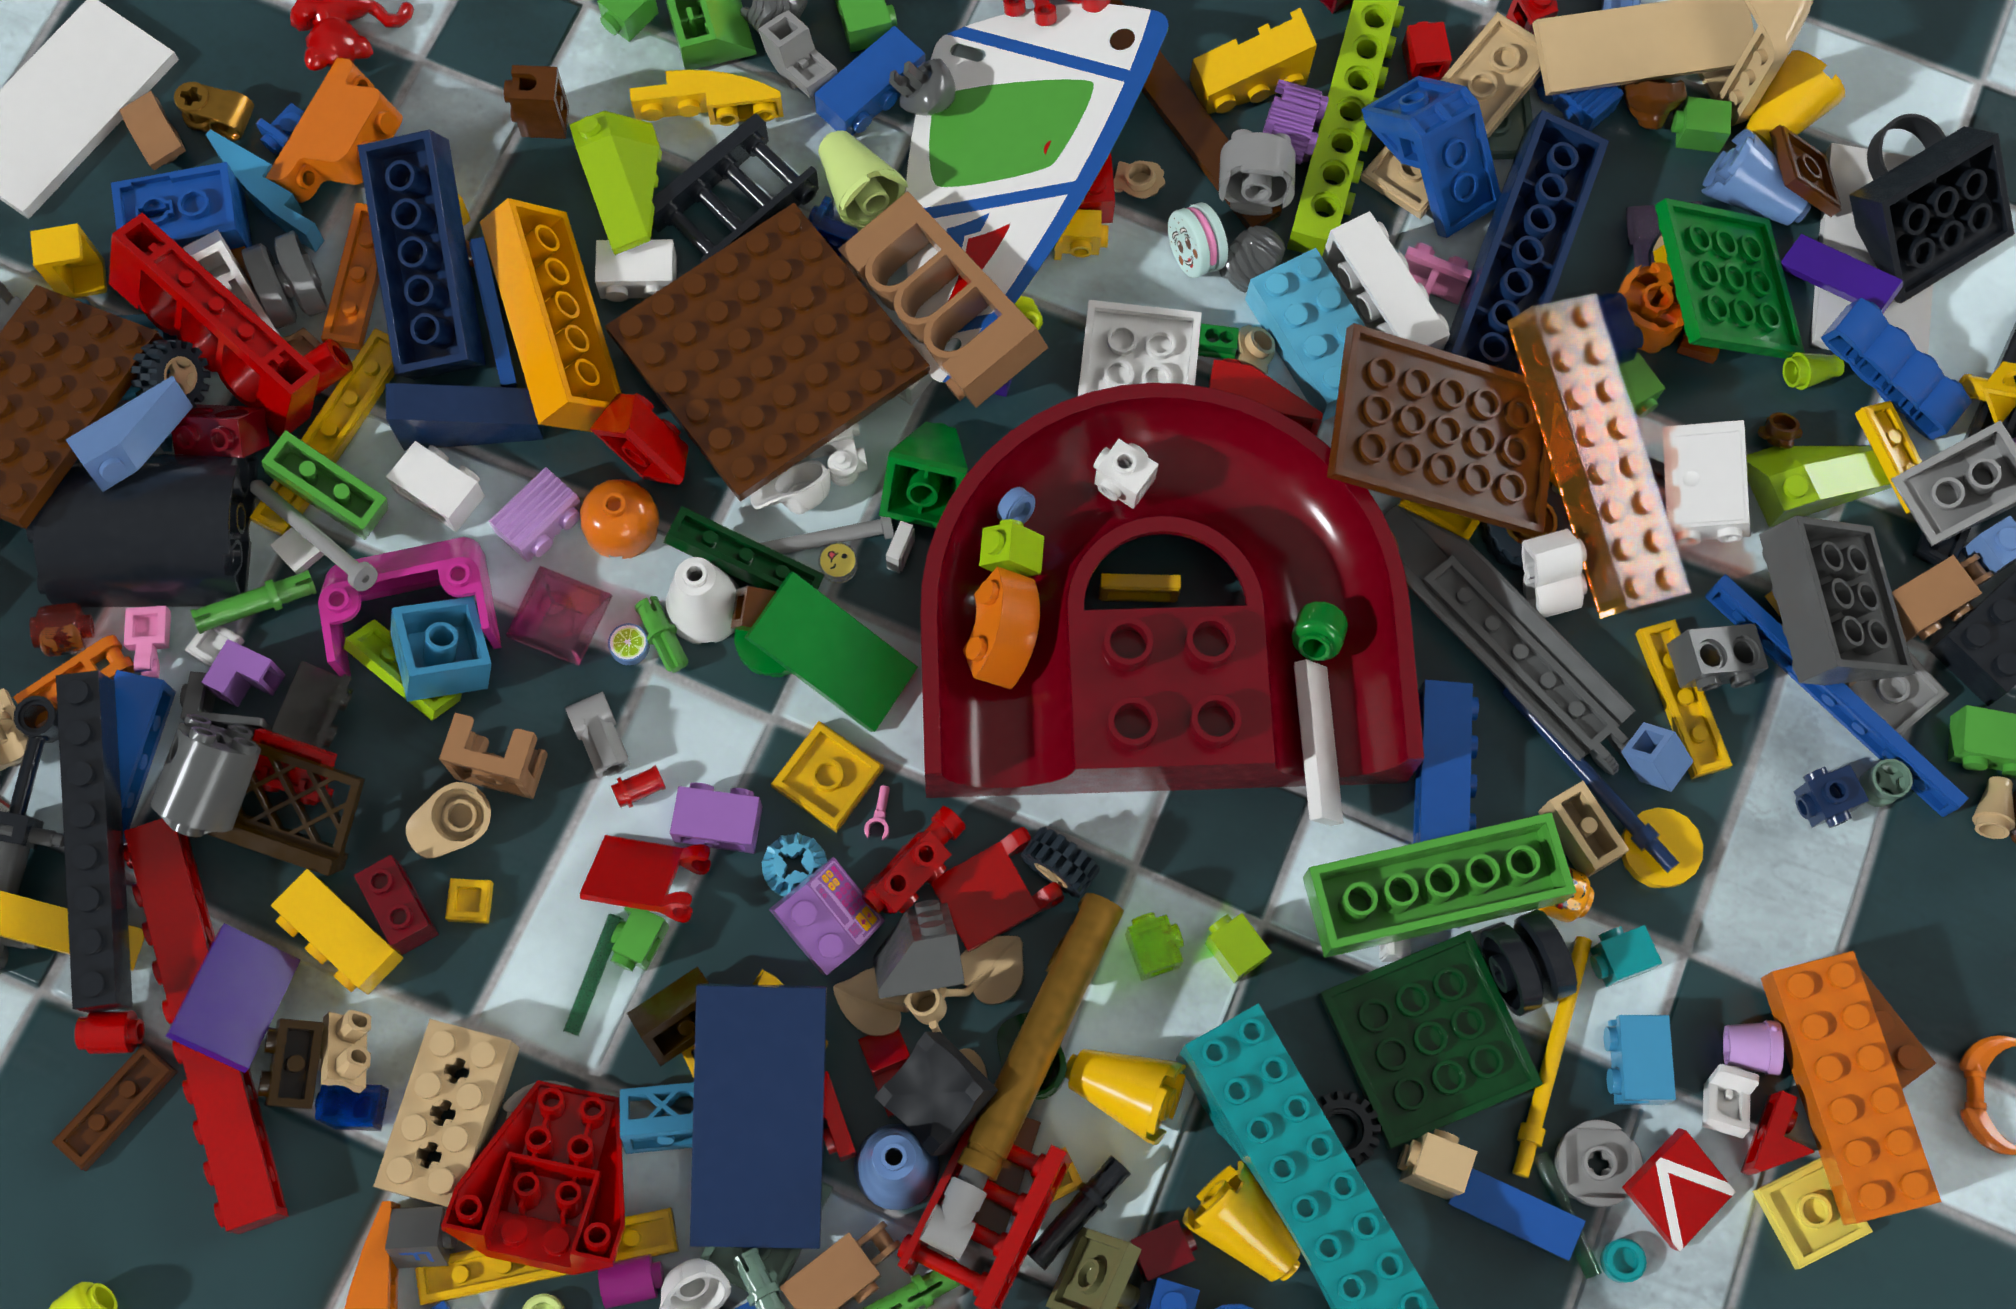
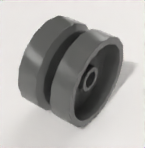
[242,230,328,329]

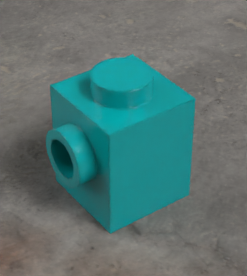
[1590,925,1662,987]

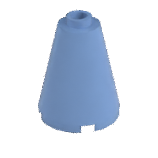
[1701,129,1811,226]
[854,1124,939,1210]

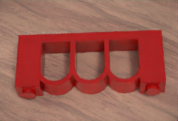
[109,213,320,437]

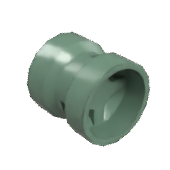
[1859,759,1913,807]

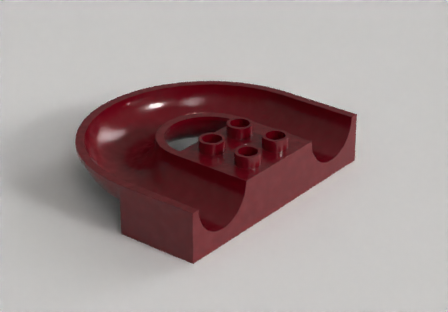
[920,383,1424,798]

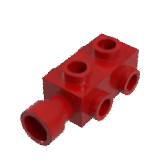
[861,806,966,913]

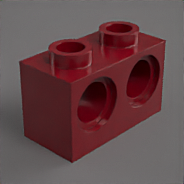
[171,404,270,458]
[354,855,439,955]

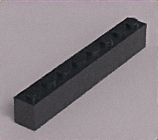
[56,670,133,1013]

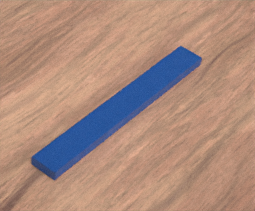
[1705,574,1969,817]

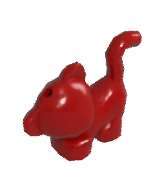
[290,0,414,71]

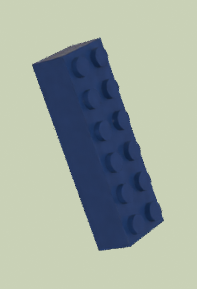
[358,129,486,380]

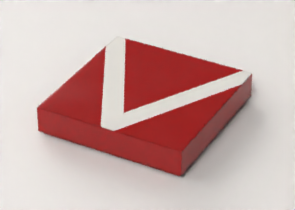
[1622,1128,1736,1252]

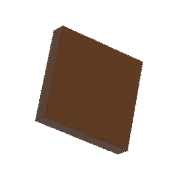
[1769,125,1842,217]

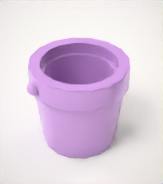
[1723,1020,1784,1076]

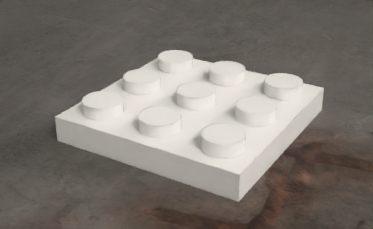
[1078,300,1202,396]

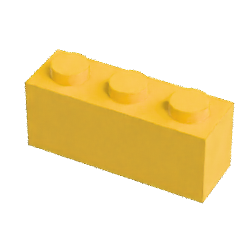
[271,869,404,995]

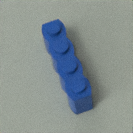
[1821,298,1972,441]

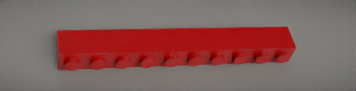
[124,818,289,1235]

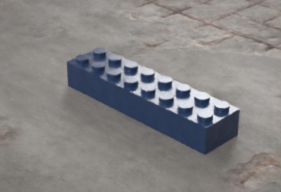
[1443,110,1609,375]

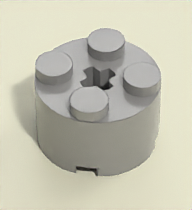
[1219,129,1296,215]

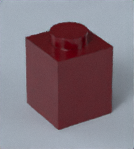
[1129,1219,1198,1283]

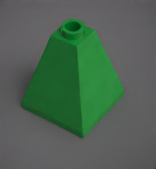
[879,422,968,528]

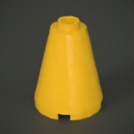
[1744,50,1845,153]
[1065,1049,1186,1145]
[1182,1161,1301,1282]

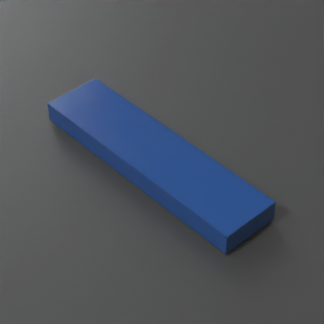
[469,237,517,388]

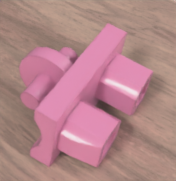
[1405,242,1472,305]

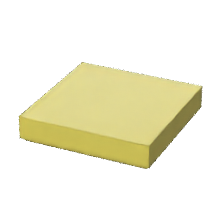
[1752,1157,1873,1270]

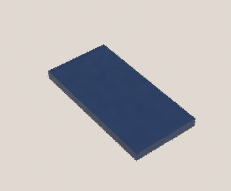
[690,984,827,1249]

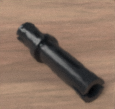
[1027,1155,1131,1271]

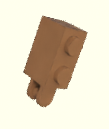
[1892,553,1994,642]
[779,1221,901,1309]

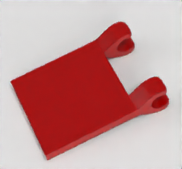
[931,827,1064,952]
[579,835,711,923]

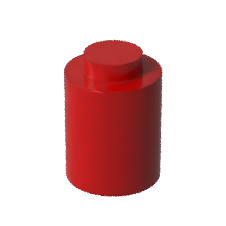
[303,339,353,396]

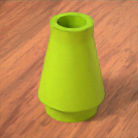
[1782,352,1845,390]

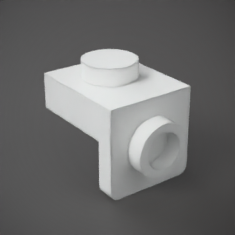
[1702,1064,1759,1138]

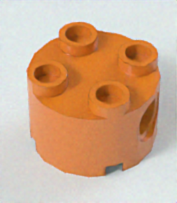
[1608,262,1684,353]

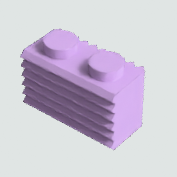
[489,467,582,562]

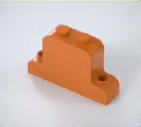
[265,58,403,203]

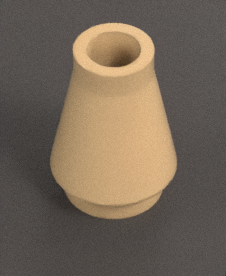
[1972,776,2015,839]

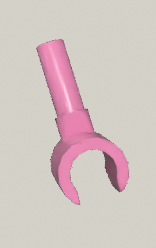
[864,786,890,841]

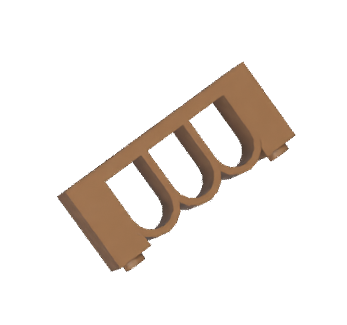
[838,191,1048,408]

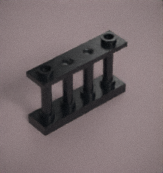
[652,113,819,263]

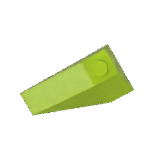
[569,111,662,255]
[1746,446,1892,528]

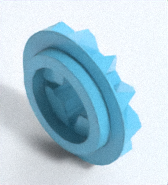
[762,832,827,897]

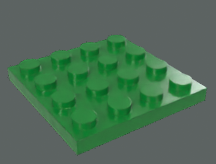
[1655,198,1805,359]

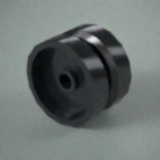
[1480,909,1577,1017]

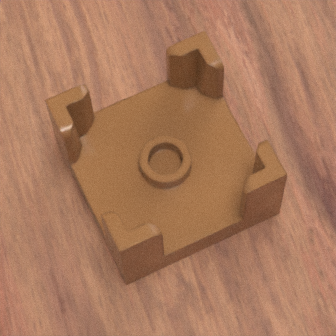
[439,713,548,799]

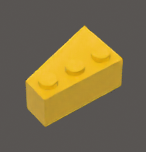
[1189,8,1317,114]

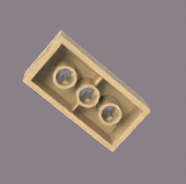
[373,1019,520,1208]

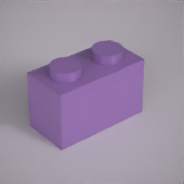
[670,782,763,854]

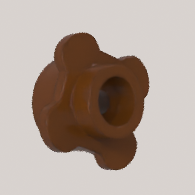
[1757,412,1803,449]

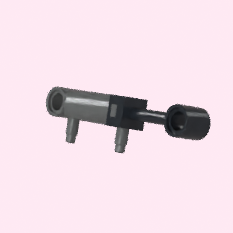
[0,696,64,971]

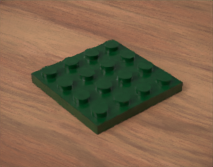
[1318,930,1543,1150]

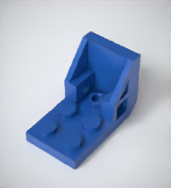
[1361,76,1501,238]

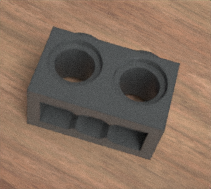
[1667,624,1769,692]

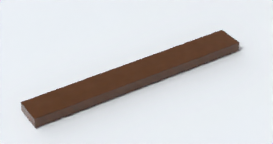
[1110,0,1282,229]

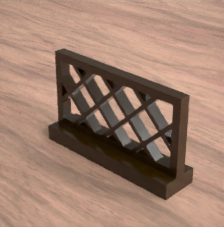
[208,740,365,876]

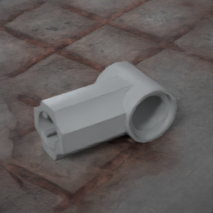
[565,692,630,778]

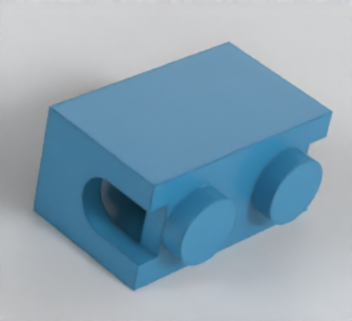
[1603,1015,1676,1105]

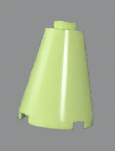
[818,130,908,232]

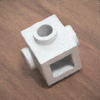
[1093,439,1159,509]

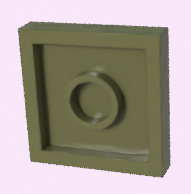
[1046,1227,1142,1309]

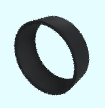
[1867,114,1946,180]

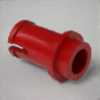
[611,765,666,808]

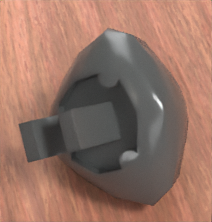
[889,58,956,116]

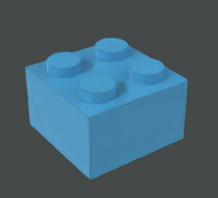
[390,596,492,702]

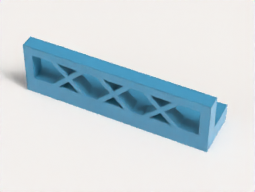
[620,1082,694,1154]

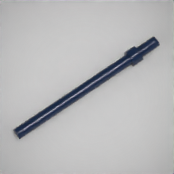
[1502,688,1680,873]

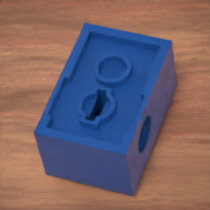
[111,162,252,249]

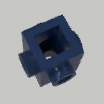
[1793,764,1869,828]

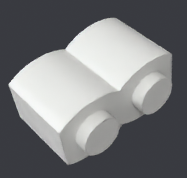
[1522,529,1588,618]

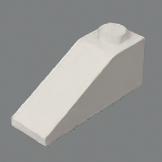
[183,230,280,335]

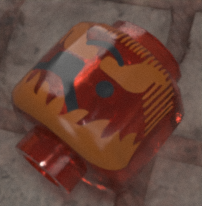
[29,603,95,657]

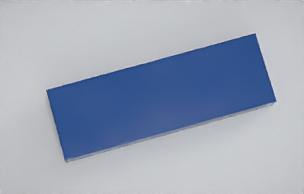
[1448,1168,1586,1261]

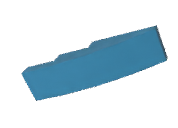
[206,129,324,252]

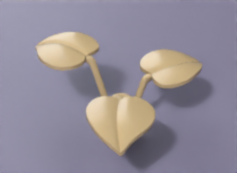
[833,936,1024,1079]

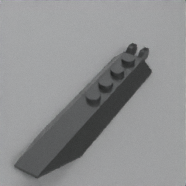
[1384,505,1636,775]

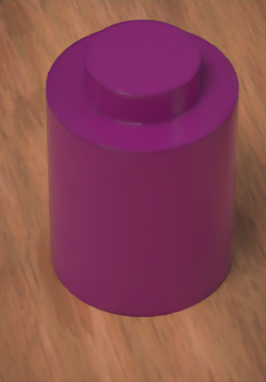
[598,1254,665,1309]

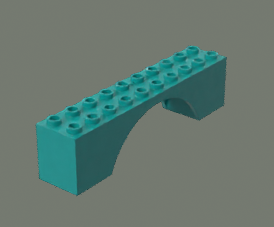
[1175,1003,1439,1309]

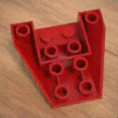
[441,1080,625,1275]

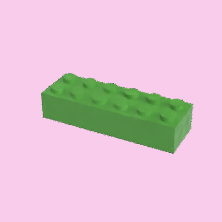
[1303,812,1576,958]

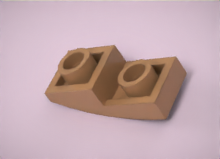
[119,91,186,170]

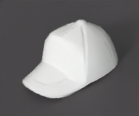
[750,460,831,515]
[659,1258,731,1309]

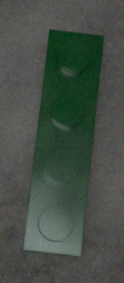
[663,506,825,591]

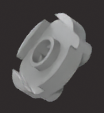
[1554,1120,1643,1208]

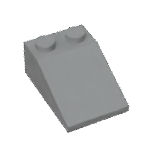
[1891,420,2016,546]

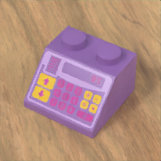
[769,857,885,976]

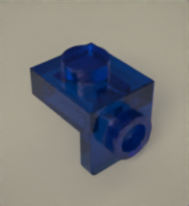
[808,195,858,256]
[315,1084,390,1131]

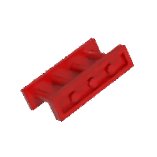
[897,1112,1072,1309]

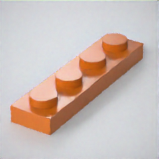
[321,203,380,350]

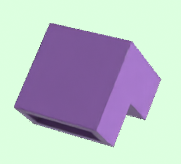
[201,639,285,707]

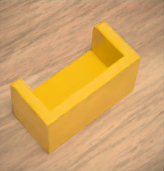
[30,223,107,299]

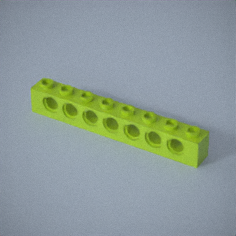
[1287,0,1405,256]

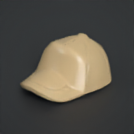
[406,782,491,859]

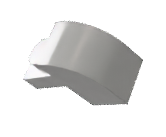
[758,10,838,98]

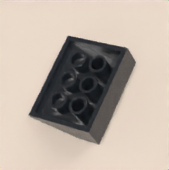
[1849,126,2015,304]

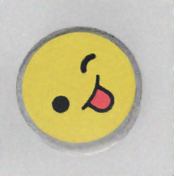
[818,542,858,583]

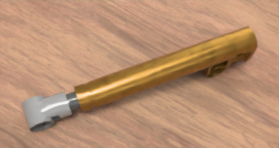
[919,893,1124,1260]

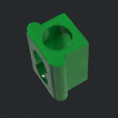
[1198,323,1239,359]

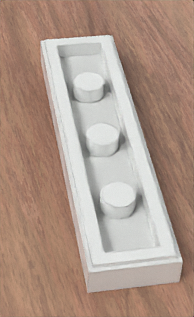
[1294,659,1344,826]

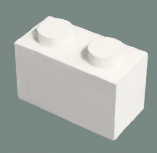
[595,239,677,302]
[386,441,485,532]

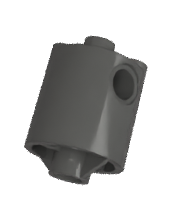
[150,714,261,837]

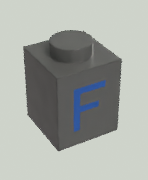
[385,1206,458,1269]

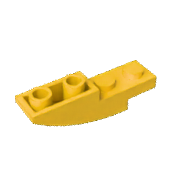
[630,70,784,126]

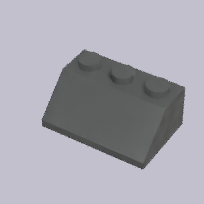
[873,900,965,999]

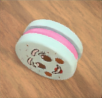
[1168,202,1228,278]

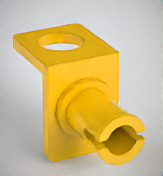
[1959,361,2016,423]

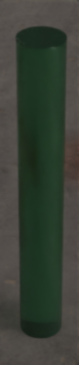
[563,914,624,1037]
[1533,1151,1602,1279]

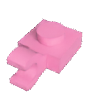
[124,605,171,678]

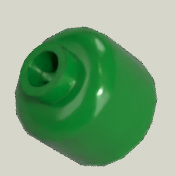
[1291,601,1348,661]

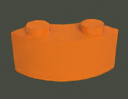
[962,566,1040,689]

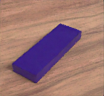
[1781,234,1903,314]

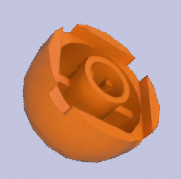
[580,479,660,559]

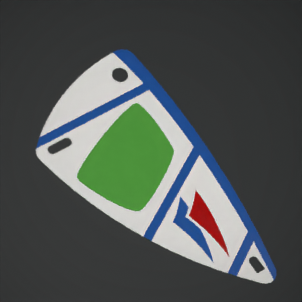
[905,4,1169,382]

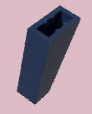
[386,383,545,451]

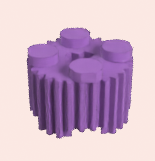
[1263,79,1329,165]

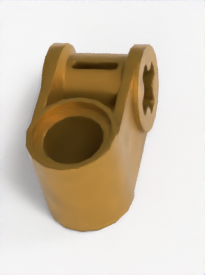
[174,82,254,141]

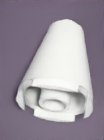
[665,557,740,644]

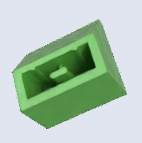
[666,0,756,70]

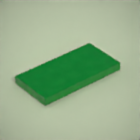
[744,572,918,732]

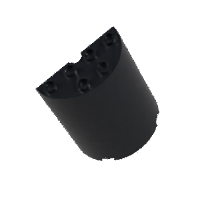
[26,454,259,608]

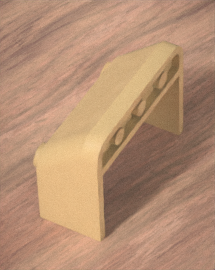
[1698,0,1813,126]

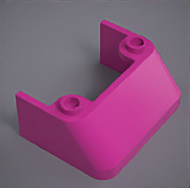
[318,537,502,681]

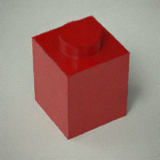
[1401,21,1452,81]

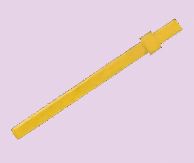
[1512,936,1592,1178]

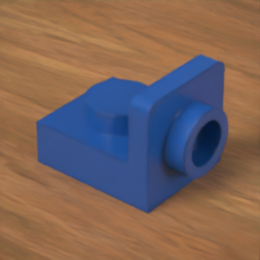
[256,103,304,155]

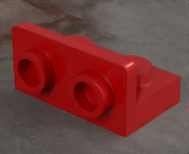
[252,728,337,805]

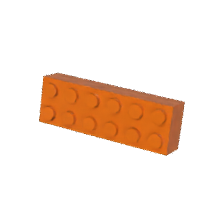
[1760,951,1941,1225]

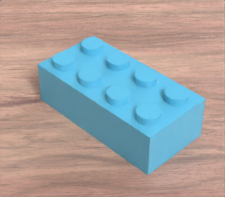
[1245,248,1365,422]

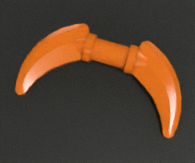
[1959,1035,2016,1155]

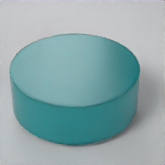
[1600,1238,1647,1283]

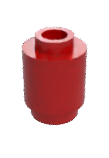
[74,1010,145,1054]

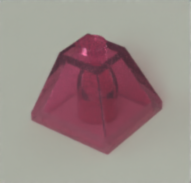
[506,566,613,666]

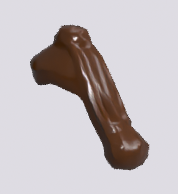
[1620,79,1687,130]

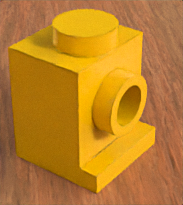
[1054,209,1109,260]

